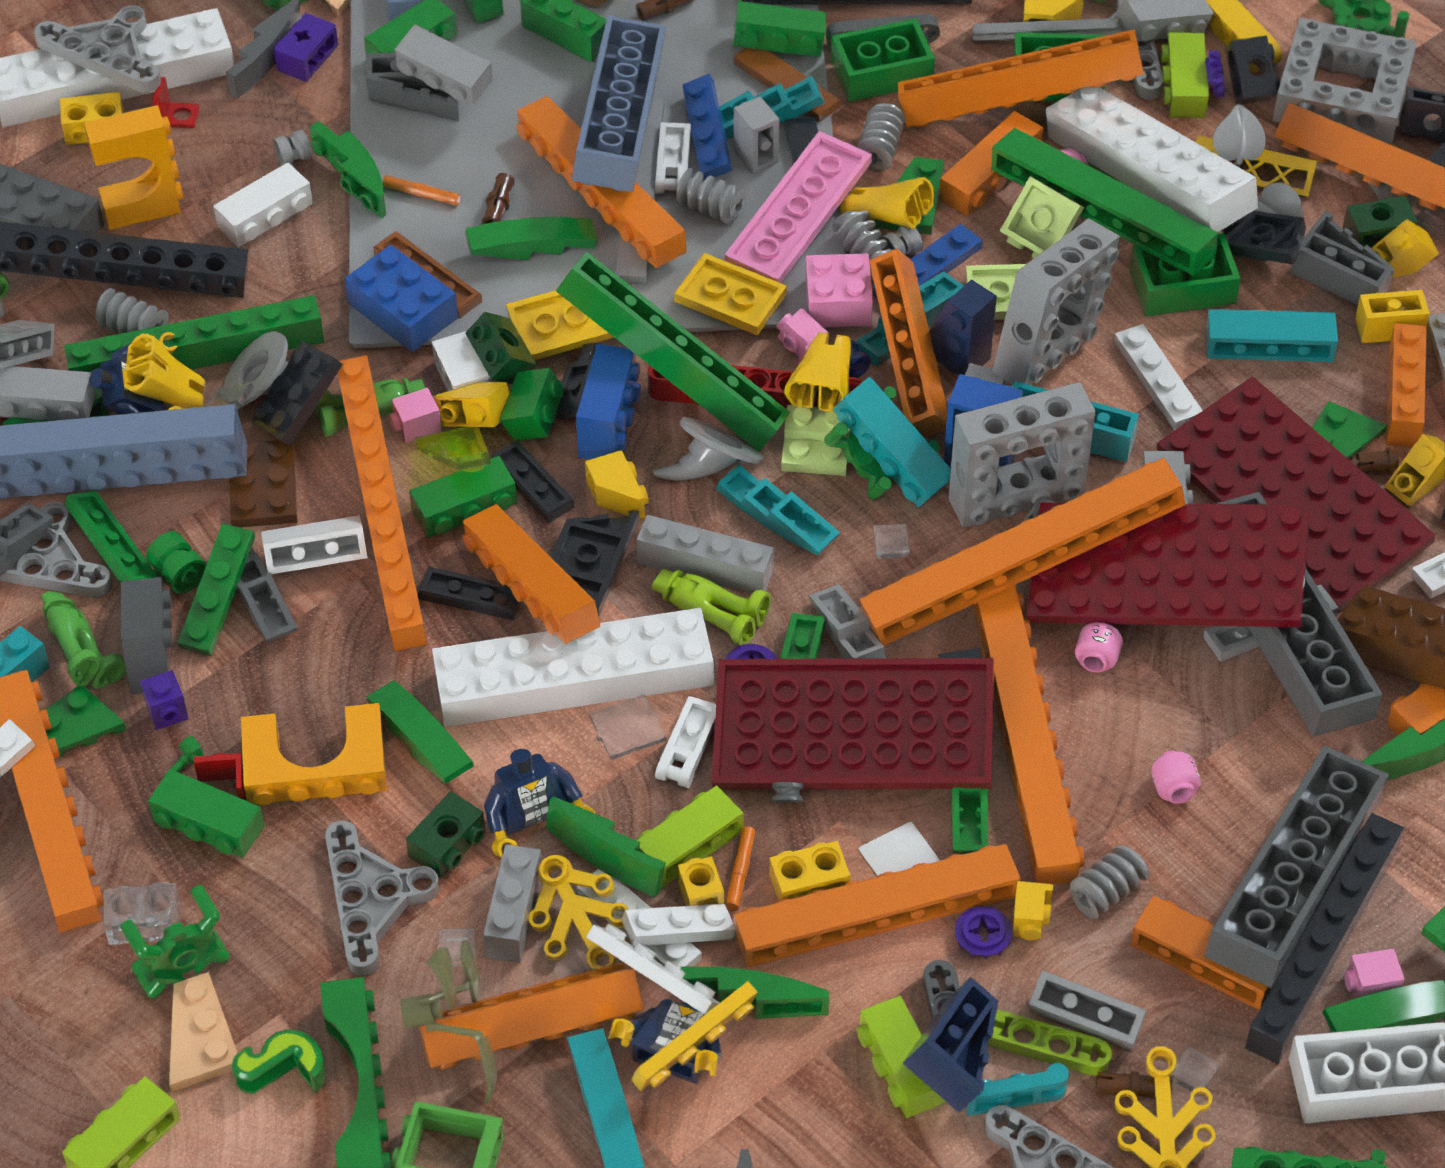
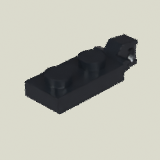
[555,343,596,419]

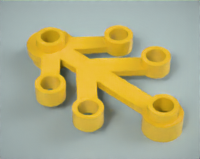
[528,855,629,970]
[1114,1046,1216,1168]

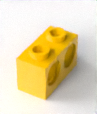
[60,92,124,145]
[769,841,851,900]

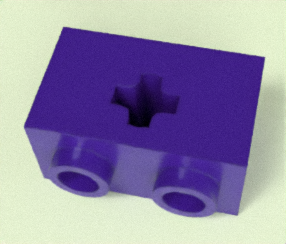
[273,13,338,82]

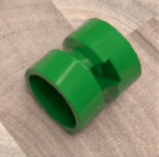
[146,531,207,594]

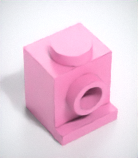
[776,308,828,364]

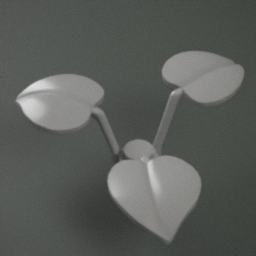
[1213,104,1304,218]

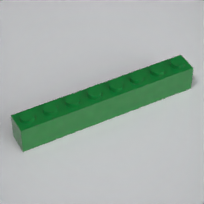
[991,127,1218,276]
[556,251,791,452]
[64,295,325,389]

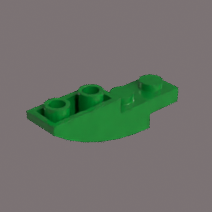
[310,121,386,218]

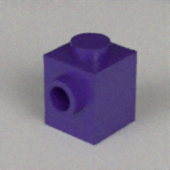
[140,670,188,730]

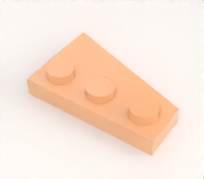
[169,972,237,1092]

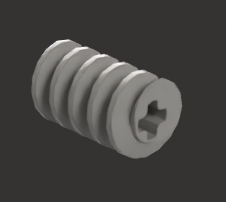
[857,103,905,171]
[676,168,747,224]
[832,210,892,277]
[96,288,169,334]
[1070,845,1150,919]

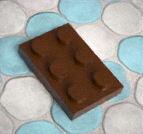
[229,440,298,528]

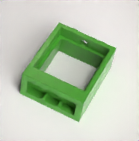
[391,1101,504,1168]

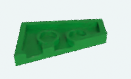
[871,157,944,235]
[1313,401,1388,459]
[46,686,126,757]

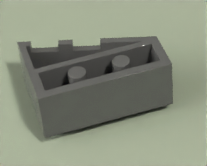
[366,53,459,121]
[1291,210,1394,305]
[121,577,173,695]

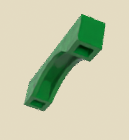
[320,977,391,1168]

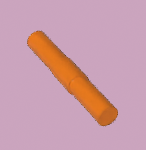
[383,175,461,206]
[725,826,756,911]

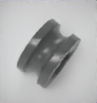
[772,782,803,803]

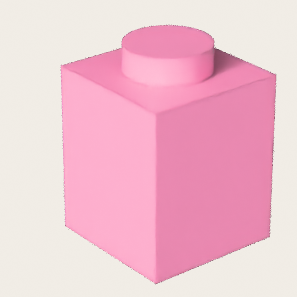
[389,388,442,443]
[1344,949,1405,999]

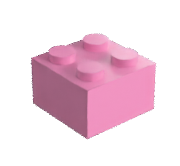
[805,254,873,327]

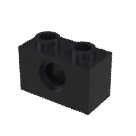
[1225,35,1280,105]
[1398,86,1445,143]

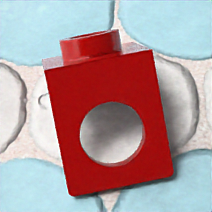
[152,77,200,128]
[194,753,245,800]

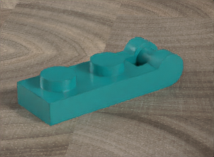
[965,1063,1069,1116]

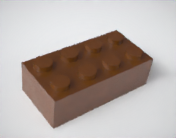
[1337,585,1445,689]

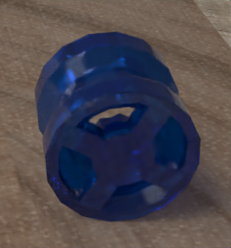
[849,339,871,378]

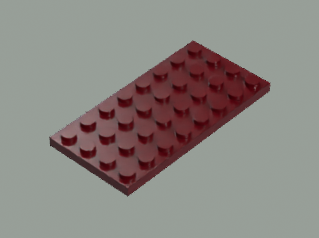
[1156,376,1436,613]
[1027,502,1310,627]
[712,658,994,789]

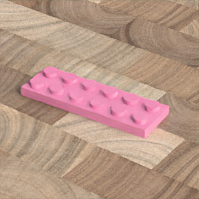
[724,131,872,283]

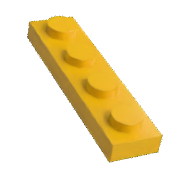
[631,981,758,1091]

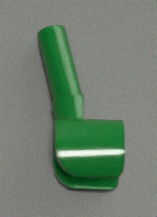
[164,736,204,777]

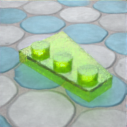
[415,427,491,472]

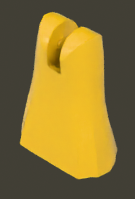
[839,177,934,229]
[784,332,851,413]
[124,334,205,409]

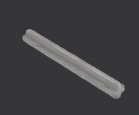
[972,18,1119,41]

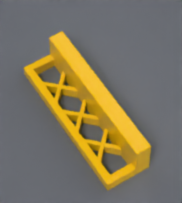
[1196,135,1318,197]

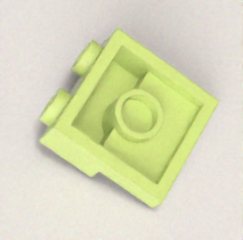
[1000,177,1084,258]
[781,405,850,476]

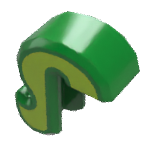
[232,1029,326,1094]

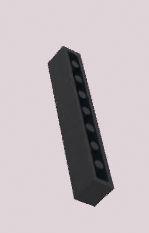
[1245,813,1404,1065]

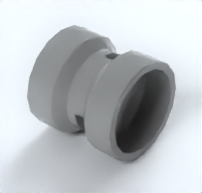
[273,129,312,166]
[880,226,923,255]

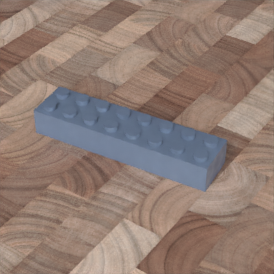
[572,15,666,192]
[0,404,248,499]

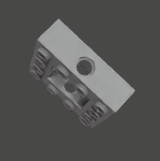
[1273,18,1417,145]
[992,218,1120,385]
[949,382,1095,528]

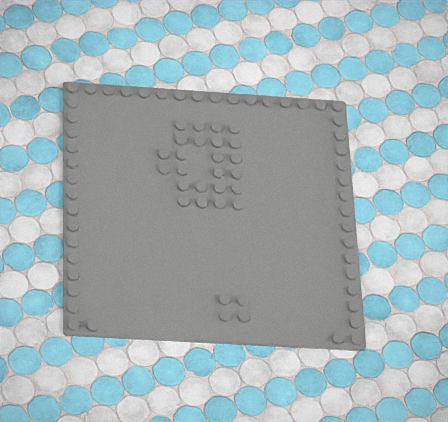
[349,0,846,348]

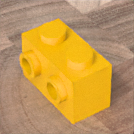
[1355,290,1430,343]

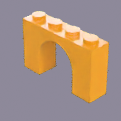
[84,105,184,230]
[241,703,387,805]

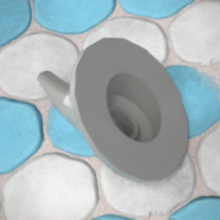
[222,331,288,407]
[653,417,763,481]

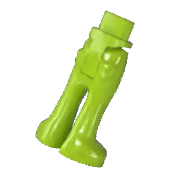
[652,568,772,646]

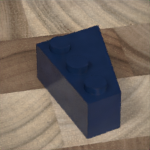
[929,279,997,375]
[903,976,998,1113]

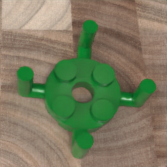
[1318,0,1410,38]
[824,386,940,500]
[120,885,230,998]

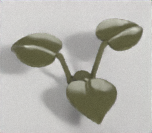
[400,940,497,1104]

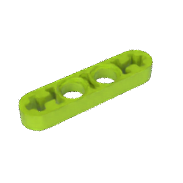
[987,1009,1112,1076]

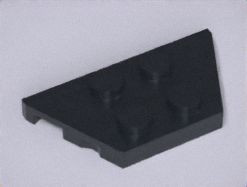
[1221,211,1306,265]
[551,510,639,617]

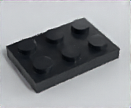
[251,341,343,446]

